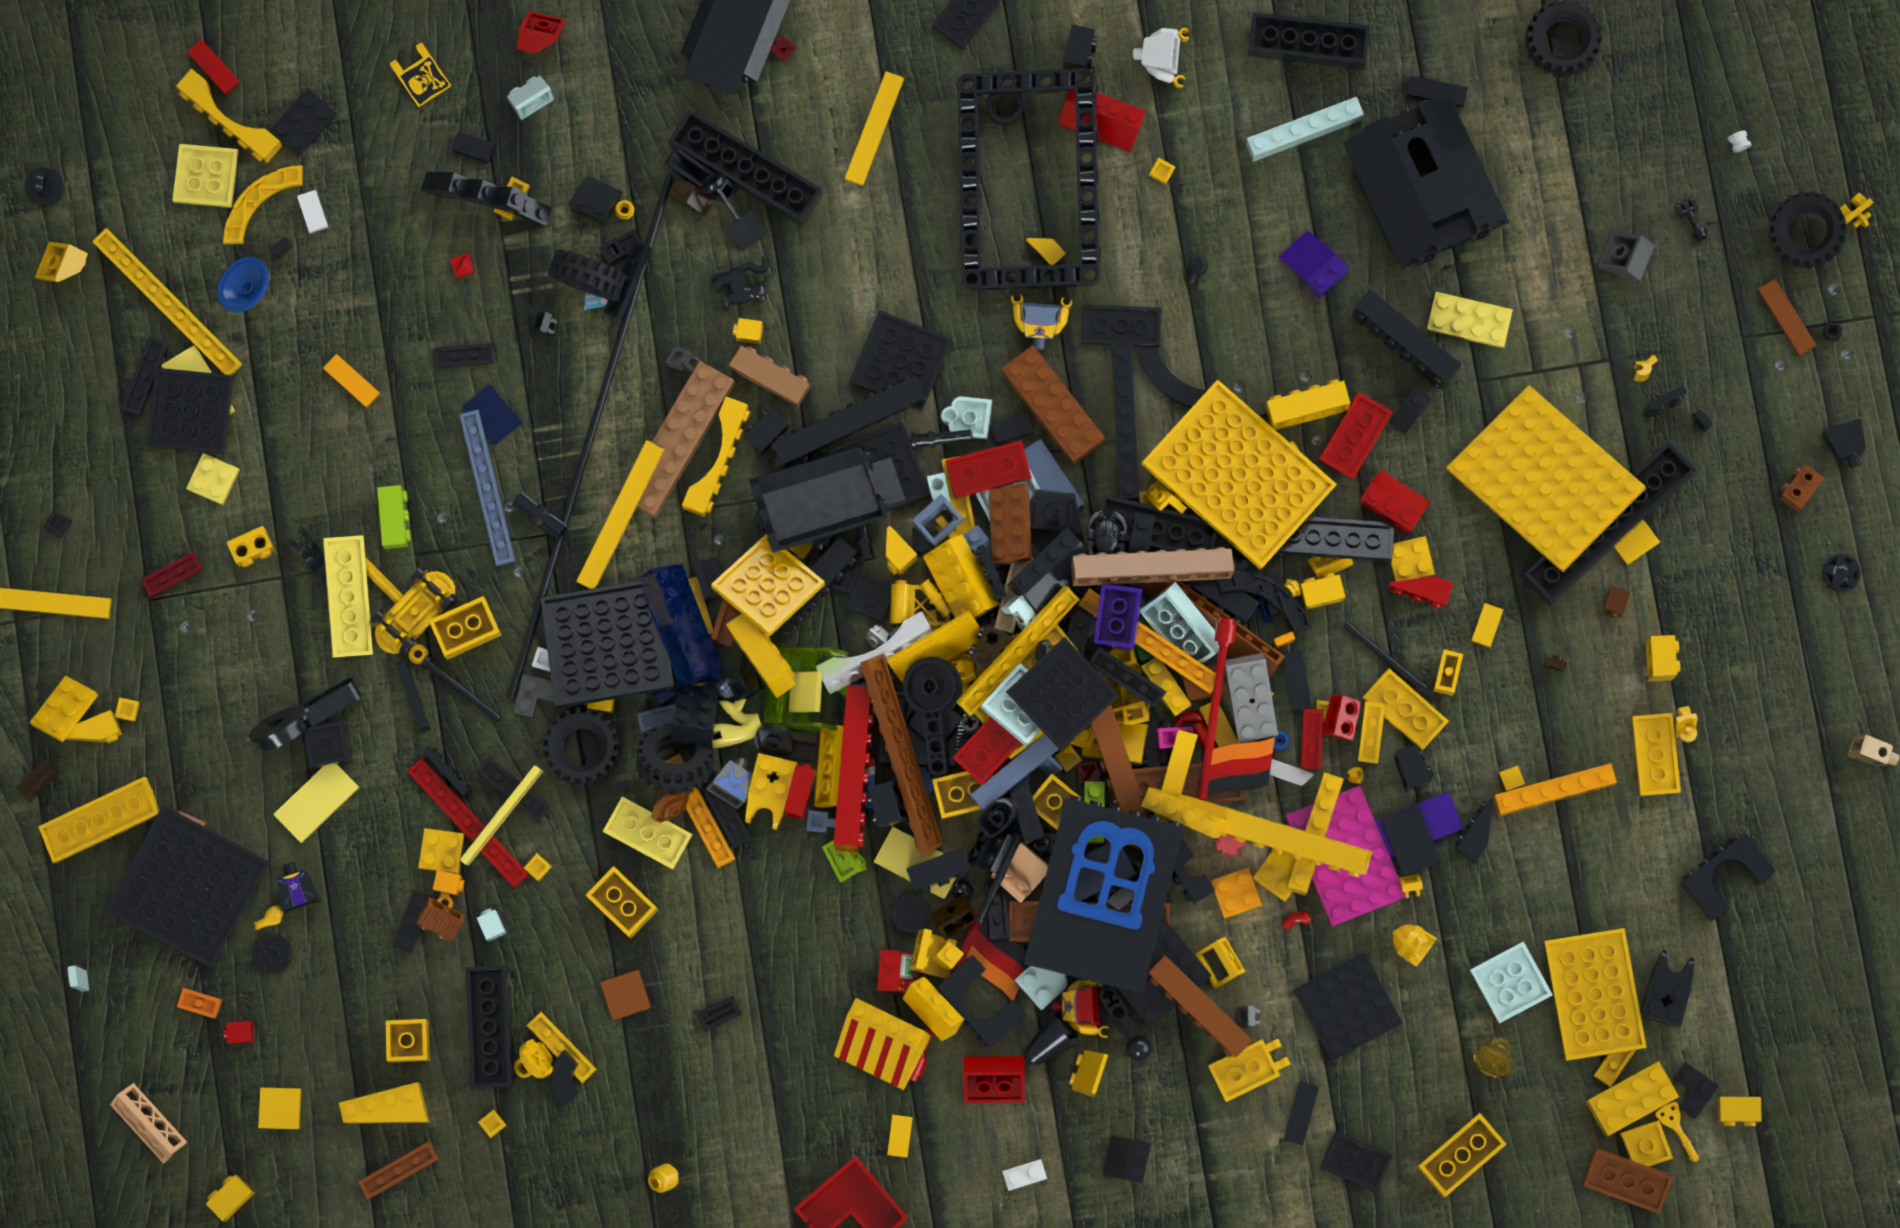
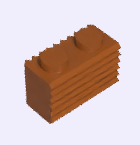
[417,897,464,941]

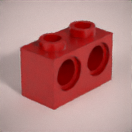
[1322,695,1361,740]

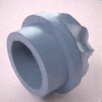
[716,677,734,698]

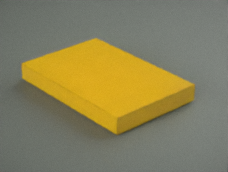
[1082,724,1148,765]

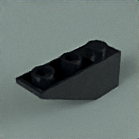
[1455,799,1493,863]

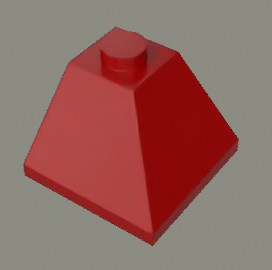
[517,11,566,53]

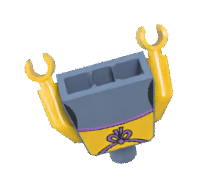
[1011,294,1072,349]

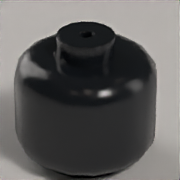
[952,879,974,899]

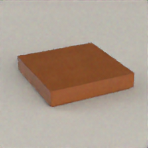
[600,970,651,1021]

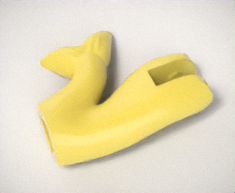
[712,699,761,749]

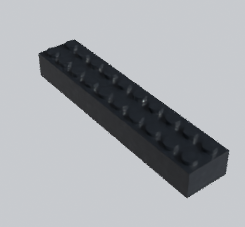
[1522,441,1696,607]

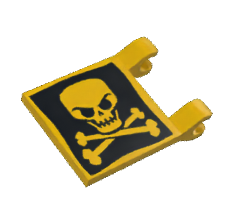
[390,43,451,107]

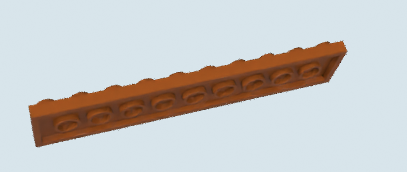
[860,654,943,855]

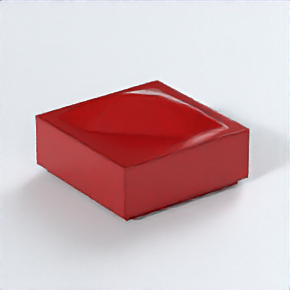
[450,253,475,279]

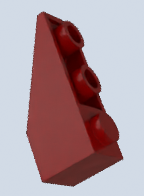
[1388,576,1454,609]

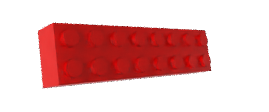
[834,685,874,852]

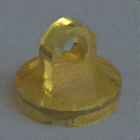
[1474,1038,1513,1078]

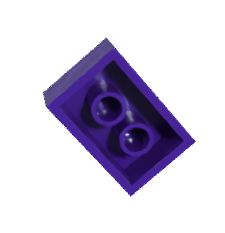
[1094,584,1143,651]

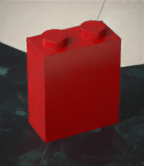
[783,763,816,821]

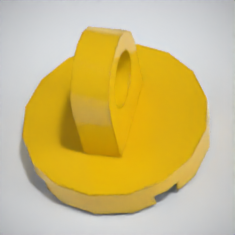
[514,1039,554,1079]

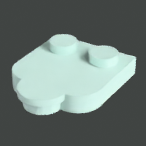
[941,397,993,440]
[1014,966,1067,1010]

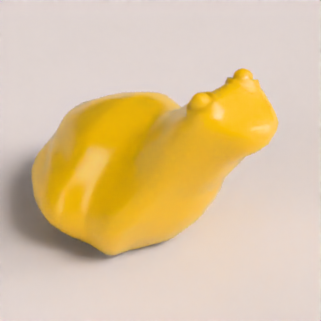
[254,905,283,930]

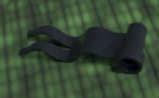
[288,529,327,593]

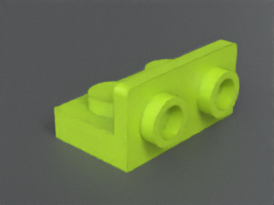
[822,840,867,882]

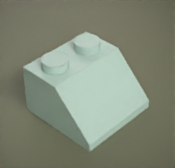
[507,76,554,120]

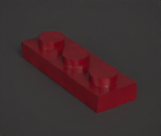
[141,552,204,598]

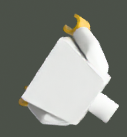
[1133,28,1189,88]

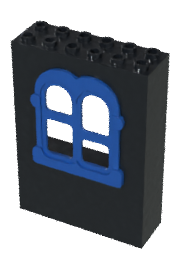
[1024,795,1184,994]

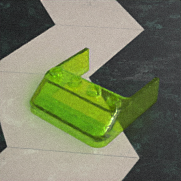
[764,648,848,731]

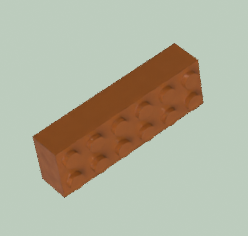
[1001,345,1105,466]

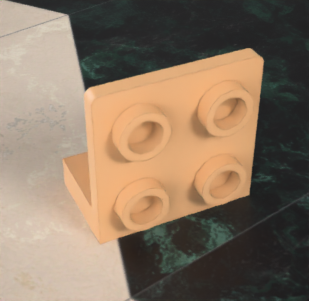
[991,842,1049,903]

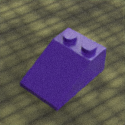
[1279,231,1350,300]

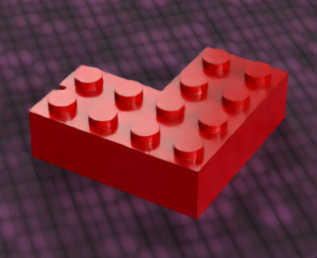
[794,1156,909,1228]

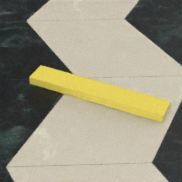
[460,766,543,866]

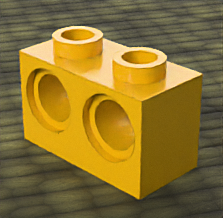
[227,526,275,567]

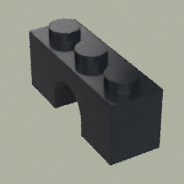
[1172,839,1215,904]

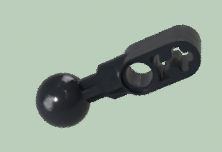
[1099,986,1152,1061]

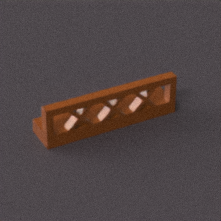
[711,598,742,647]

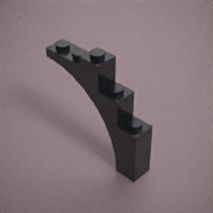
[421,172,552,226]

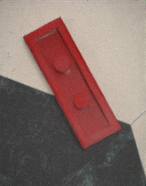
[187,39,240,95]
[1300,709,1324,770]

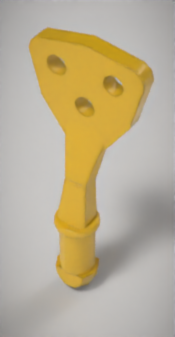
[1655,1102,1699,1162]

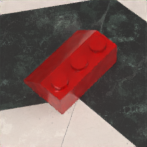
[1359,470,1430,535]
[963,1056,1025,1103]

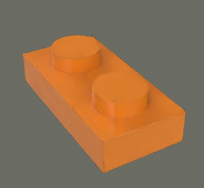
[177,988,222,1019]

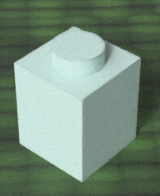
[477,909,507,942]

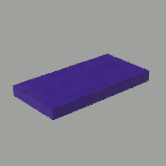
[1375,792,1464,858]

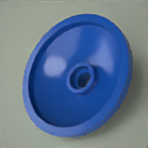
[218,257,269,312]

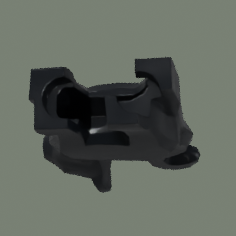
[711,256,770,312]

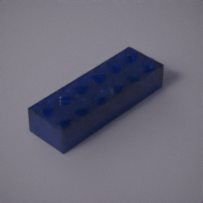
[639,564,724,687]

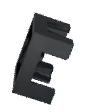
[303,721,352,771]

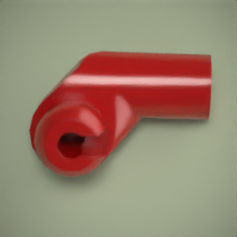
[1173,710,1203,728]
[1281,911,1311,931]

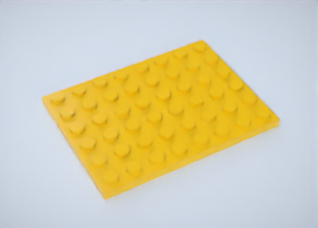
[1141,380,1337,570]
[1446,385,1646,572]

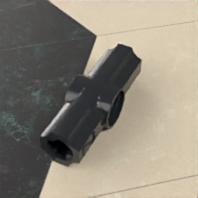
[512,492,569,540]

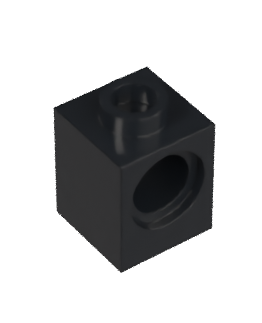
[728,671,765,701]

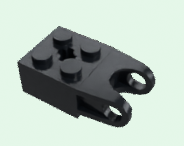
[1640,949,1695,1028]

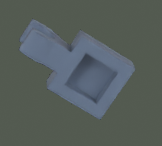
[806,810,836,833]

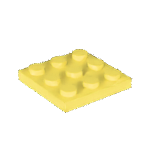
[172,144,239,208]

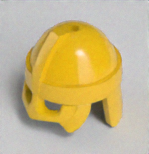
[1392,924,1437,966]

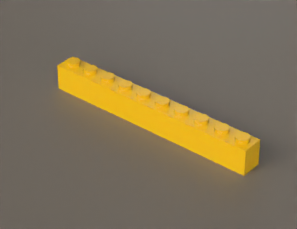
[1178,794,1373,877]

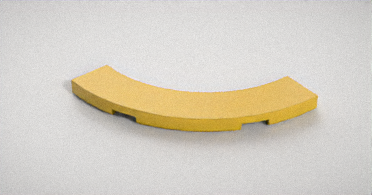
[223,165,303,245]

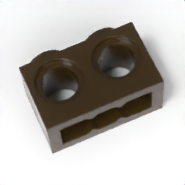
[968,623,1009,669]

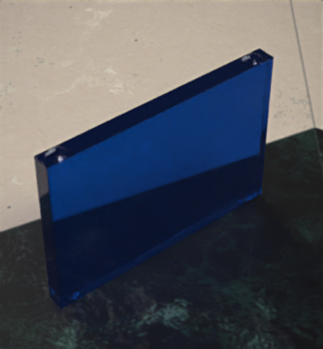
[462,384,522,445]

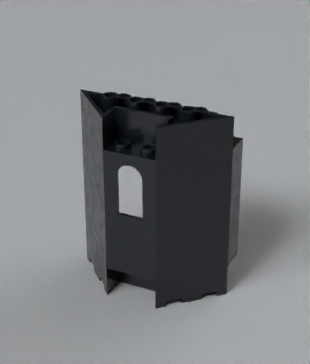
[1343,97,1510,269]

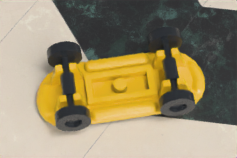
[369,566,458,655]

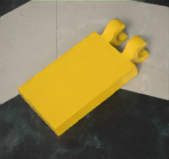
[1208,1039,1291,1102]

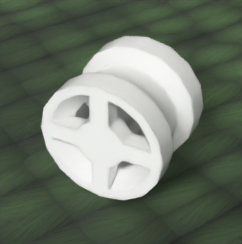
[1728,130,1752,153]

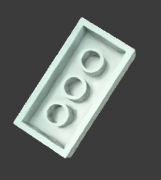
[1140,582,1219,664]

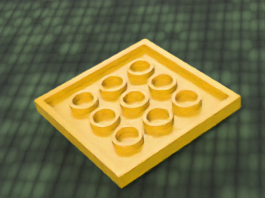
[711,535,825,636]

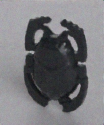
[1087,511,1127,555]

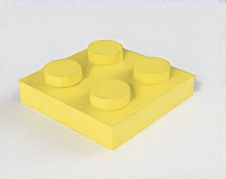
[186,453,240,505]

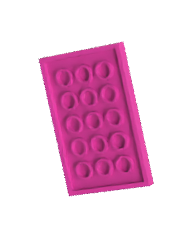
[1285,785,1406,927]

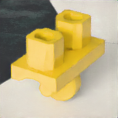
[1840,193,1874,228]
[1674,706,1698,742]

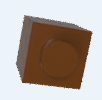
[1602,586,1630,619]

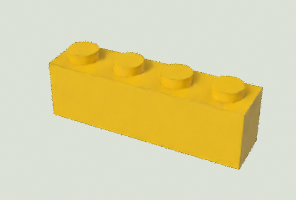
[1141,787,1226,838]

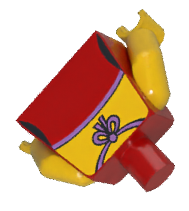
[1052,979,1109,1038]

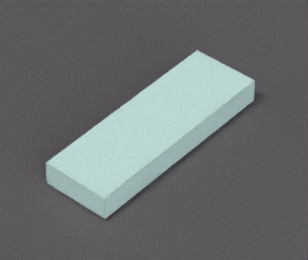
[67,966,89,992]

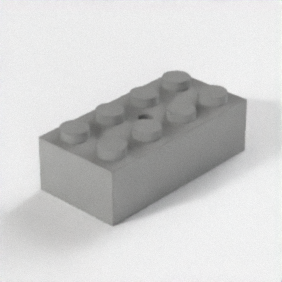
[1225,653,1278,743]

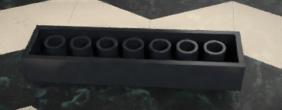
[668,109,823,227]

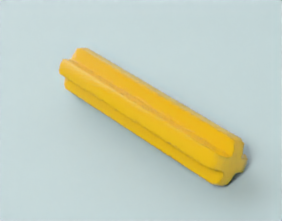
[365,557,403,603]

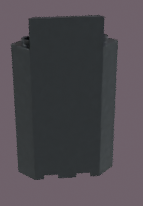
[681,0,790,95]
[749,445,907,553]

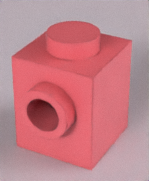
[1214,834,1246,856]

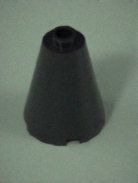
[1024,1011,1081,1066]

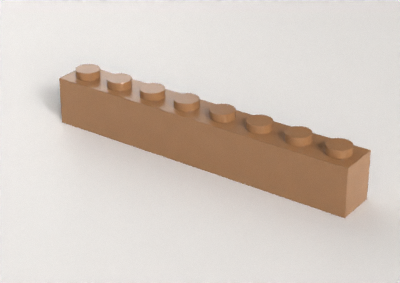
[1071,547,1234,586]

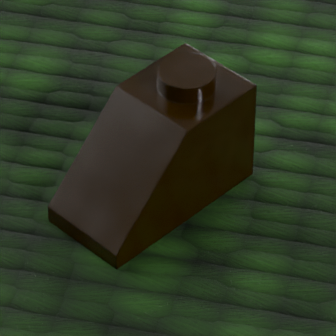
[669,177,714,217]

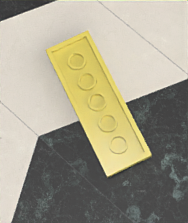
[323,535,373,658]

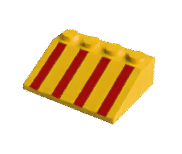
[834,998,931,1090]

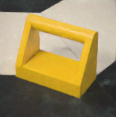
[1194,937,1246,989]

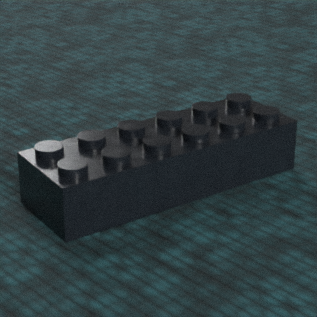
[1248,12,1370,70]
[1352,289,1462,390]
[1097,494,1217,552]
[465,965,514,1090]

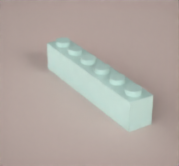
[1246,97,1364,162]

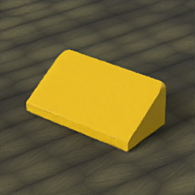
[1307,557,1353,580]

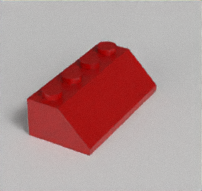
[1058,90,1146,152]

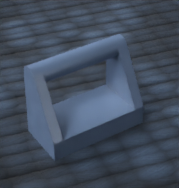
[912,494,964,547]

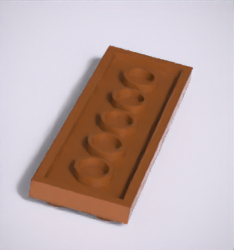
[1133,763,1245,803]

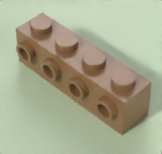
[729,346,810,408]

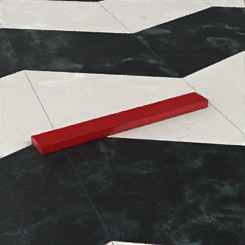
[407,758,529,888]

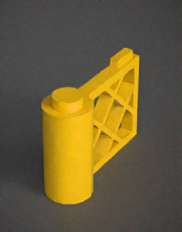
[890,580,950,626]

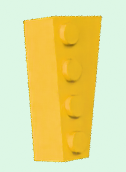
[339,1082,430,1124]

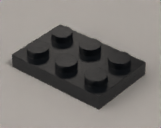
[269,88,338,158]

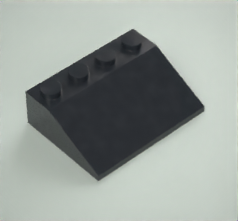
[1007,528,1093,614]

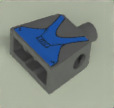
[706,758,753,809]

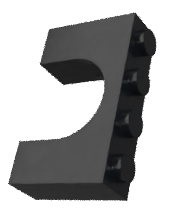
[1681,833,1776,922]
[935,955,1026,1048]

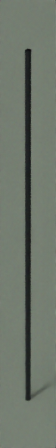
[507,175,674,699]

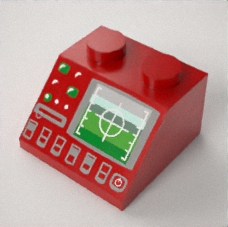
[877,950,920,994]

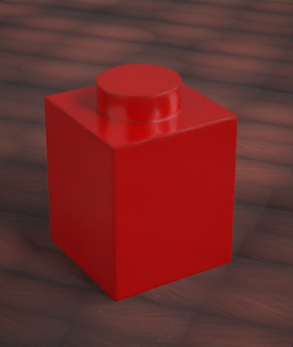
[223,1021,254,1044]

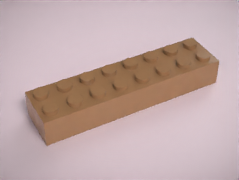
[636,361,735,519]

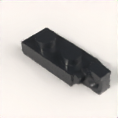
[975,545,1007,601]

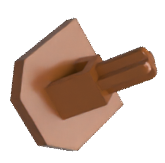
[651,789,690,823]

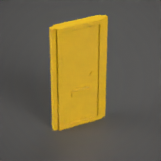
[886,610,988,684]

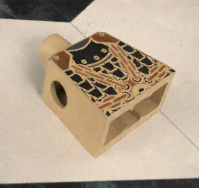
[1847,735,1899,767]

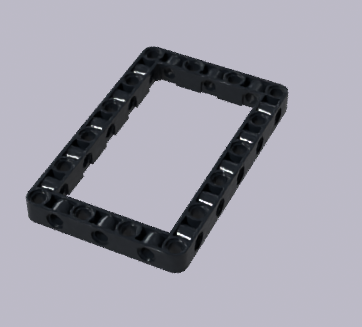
[957,68,1101,291]

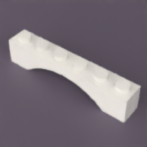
[815,611,933,694]

